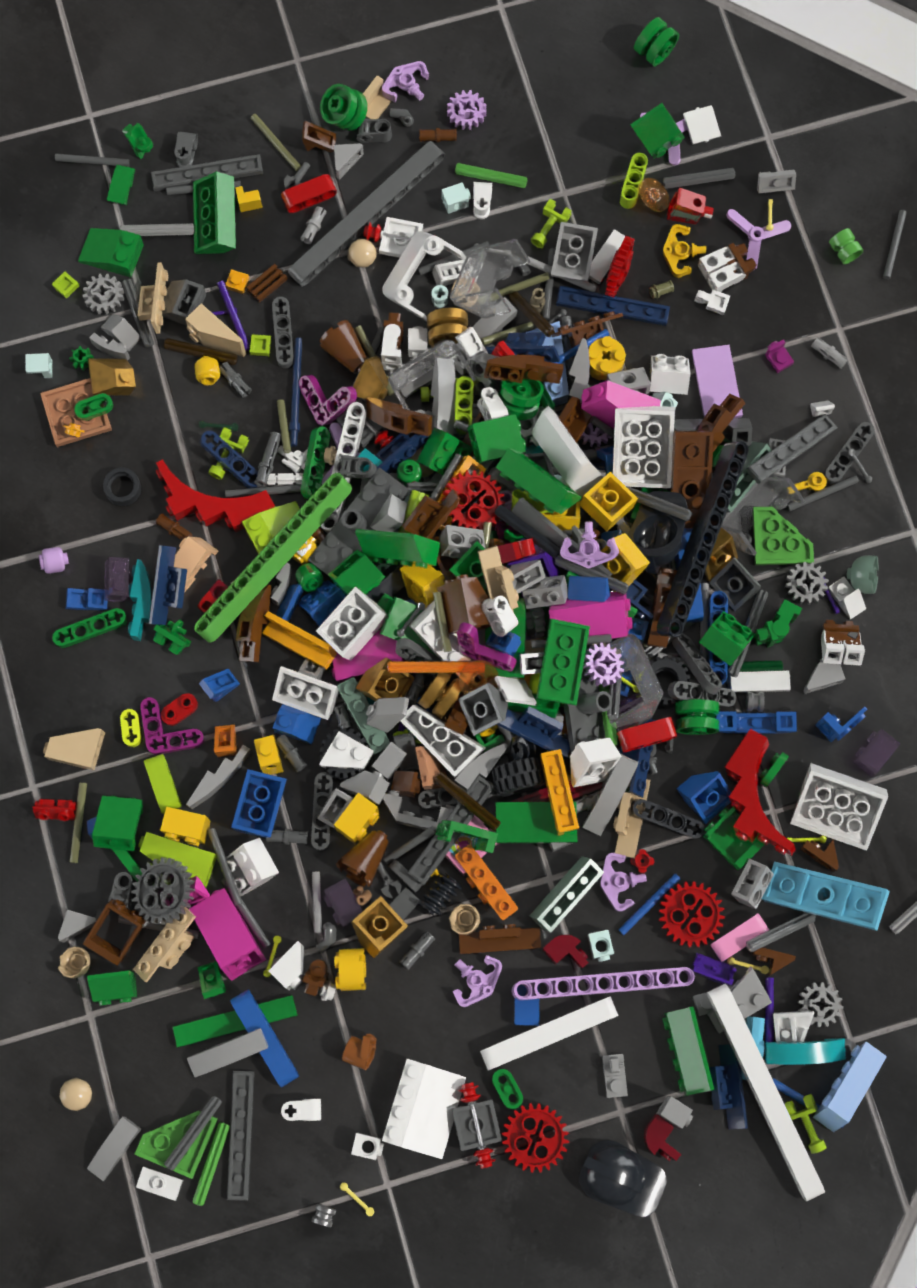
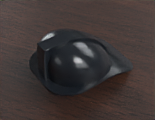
[627,491,688,574]
[579,1140,667,1217]

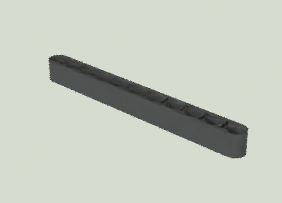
[288,141,445,287]

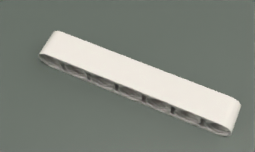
[321,402,367,533]
[480,996,619,1070]

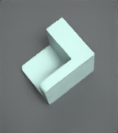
[26,353,52,378]

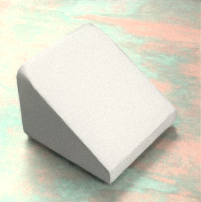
[810,401,835,417]

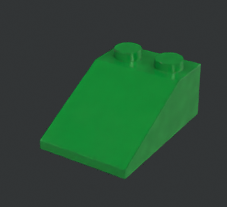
[630,103,685,159]
[78,228,144,278]

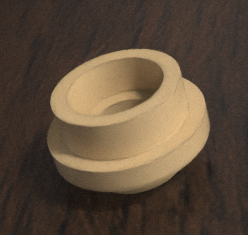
[324,446,337,465]

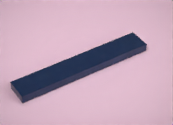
[556,286,670,326]

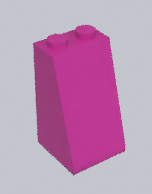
[581,380,661,430]
[549,592,632,639]
[332,630,407,683]
[189,888,266,981]

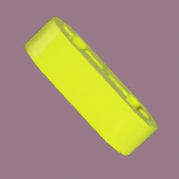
[120,709,142,747]

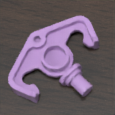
[382,61,429,103]
[560,521,619,568]
[600,853,647,912]
[453,955,502,1007]

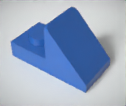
[485,630,521,657]
[199,669,240,702]

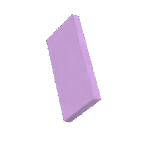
[691,345,743,418]

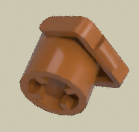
[342,1034,377,1071]

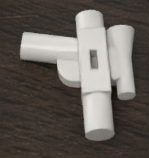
[277,445,315,474]

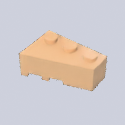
[174,536,218,593]

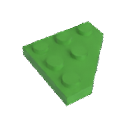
[752,507,814,565]
[135,1111,218,1179]

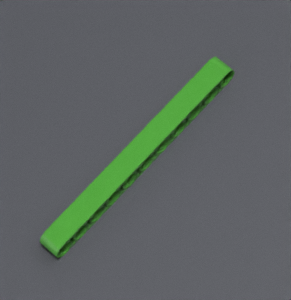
[194,473,352,642]

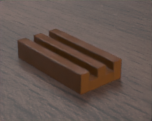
[247,264,288,303]

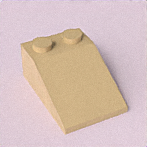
[185,304,246,357]

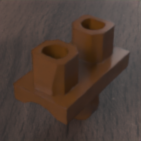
[303,959,329,996]

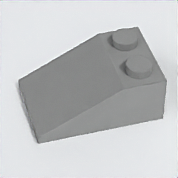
[551,222,598,283]

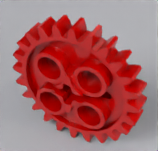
[605,236,635,298]
[441,470,505,530]
[658,881,725,948]
[502,1103,569,1173]

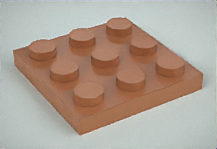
[40,378,112,447]

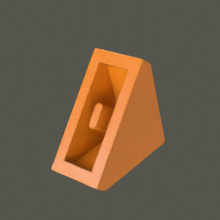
[214,725,237,757]

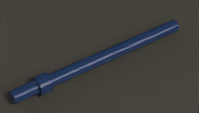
[288,338,302,447]

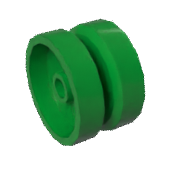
[634,17,680,66]
[320,83,368,131]
[499,379,544,420]
[675,699,719,735]

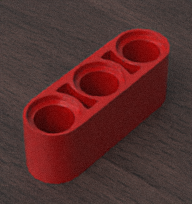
[281,174,337,213]
[617,717,677,752]

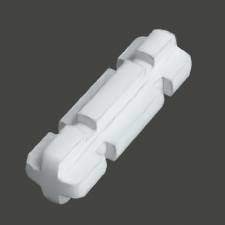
[267,473,303,485]

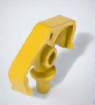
[663,224,706,278]

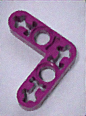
[299,375,357,425]
[457,622,517,672]
[140,697,204,755]

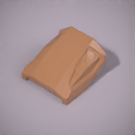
[415,746,447,790]

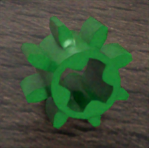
[69,346,94,371]

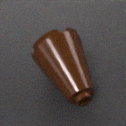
[319,320,367,374]
[336,830,389,887]

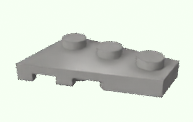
[708,966,772,1033]

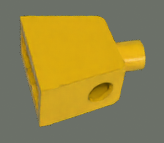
[254,735,284,775]

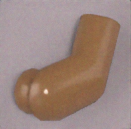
[353,886,372,905]

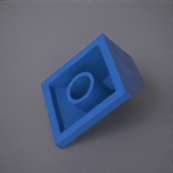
[273,704,321,744]
[677,771,731,824]

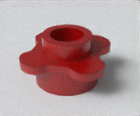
[630,849,654,873]

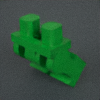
[754,600,803,648]

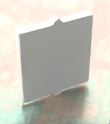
[683,105,721,145]
[494,676,537,706]

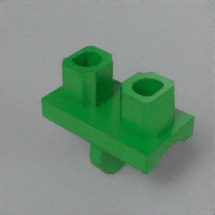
[122,123,153,159]
[153,620,192,655]

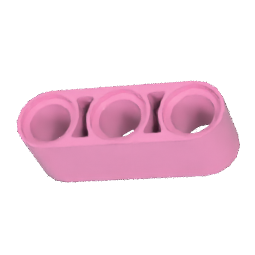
[710,913,769,962]

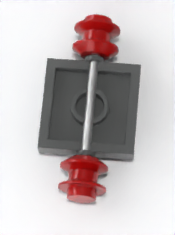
[334,397,394,450]
[452,1082,502,1169]

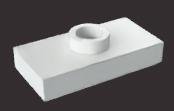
[455,327,488,361]
[136,1167,183,1201]

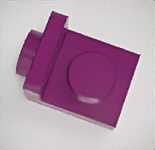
[765,339,794,373]

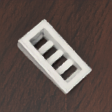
[432,258,475,286]

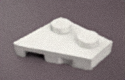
[319,732,374,769]
[773,1011,814,1043]

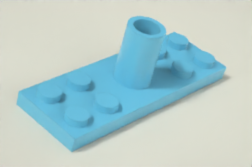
[762,862,889,931]

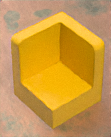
[235,186,262,212]

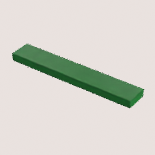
[173,995,298,1047]

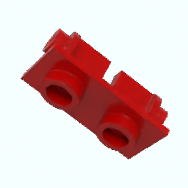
[32,799,76,821]

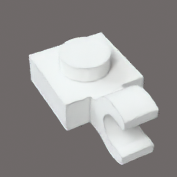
[694,290,730,315]

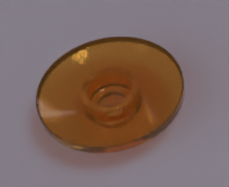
[639,178,670,212]
[459,660,499,695]

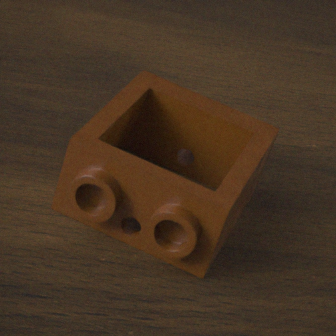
[83,899,146,966]

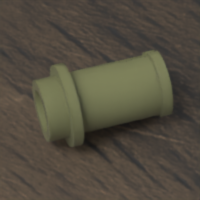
[649,280,674,299]

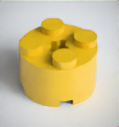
[588,336,626,380]
[334,948,366,991]

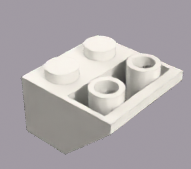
[649,354,690,395]
[226,838,279,896]

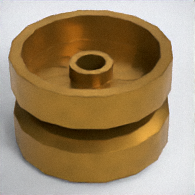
[427,308,468,349]
[418,673,466,719]

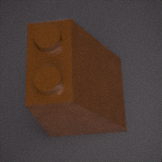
[437,575,492,634]

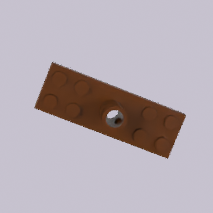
[671,431,714,528]

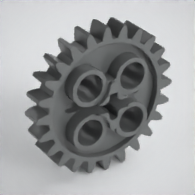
[131,857,195,925]

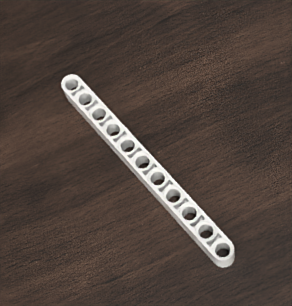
[707,983,825,1202]

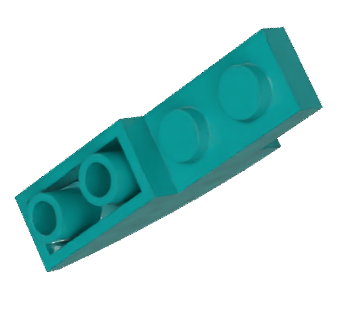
[128,559,153,641]

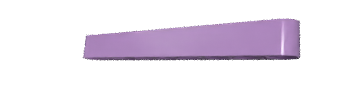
[512,967,695,1000]

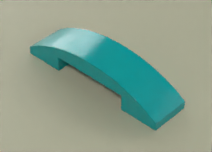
[765,1038,846,1065]

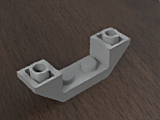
[382,791,455,830]

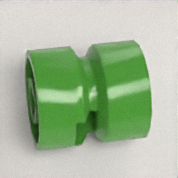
[829,228,864,264]

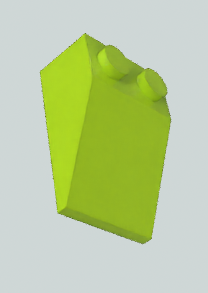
[242,501,300,554]

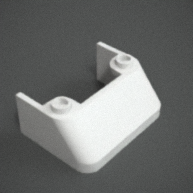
[383,231,466,322]
[530,406,604,497]

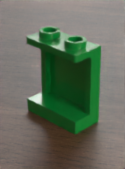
[467,414,526,464]
[92,796,143,851]
[703,806,765,871]
[436,820,498,853]

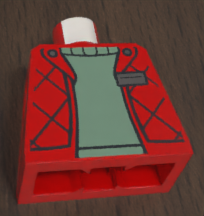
[667,188,714,224]

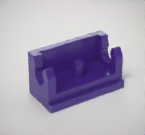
[691,953,737,986]

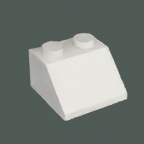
[570,738,622,787]
[269,941,304,990]

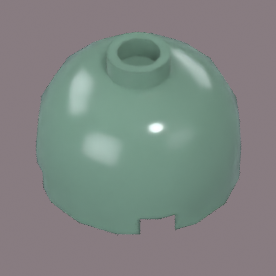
[847,555,879,594]

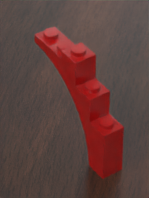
[155,459,275,533]
[725,728,796,856]

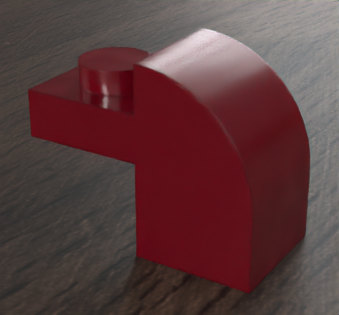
[542,935,589,969]
[644,1114,681,1162]

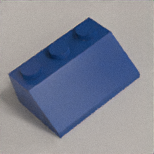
[231,769,287,838]

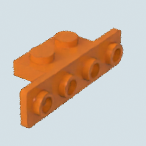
[455,844,518,920]

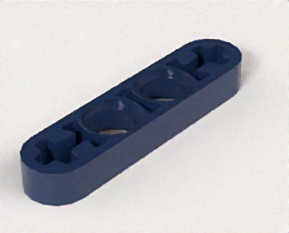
[200,431,258,488]

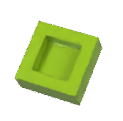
[52,272,79,299]
[250,335,271,356]

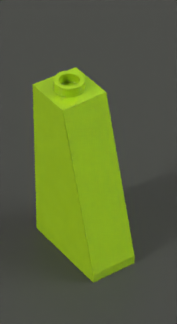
[139,832,217,888]

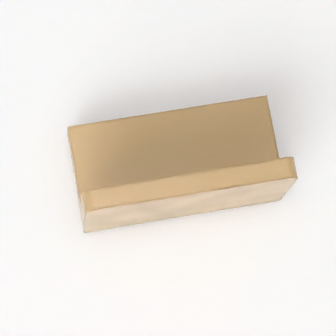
[363,76,391,119]

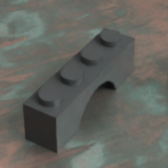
[674,418,753,446]

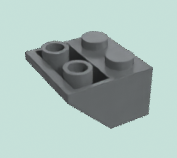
[162,280,206,326]

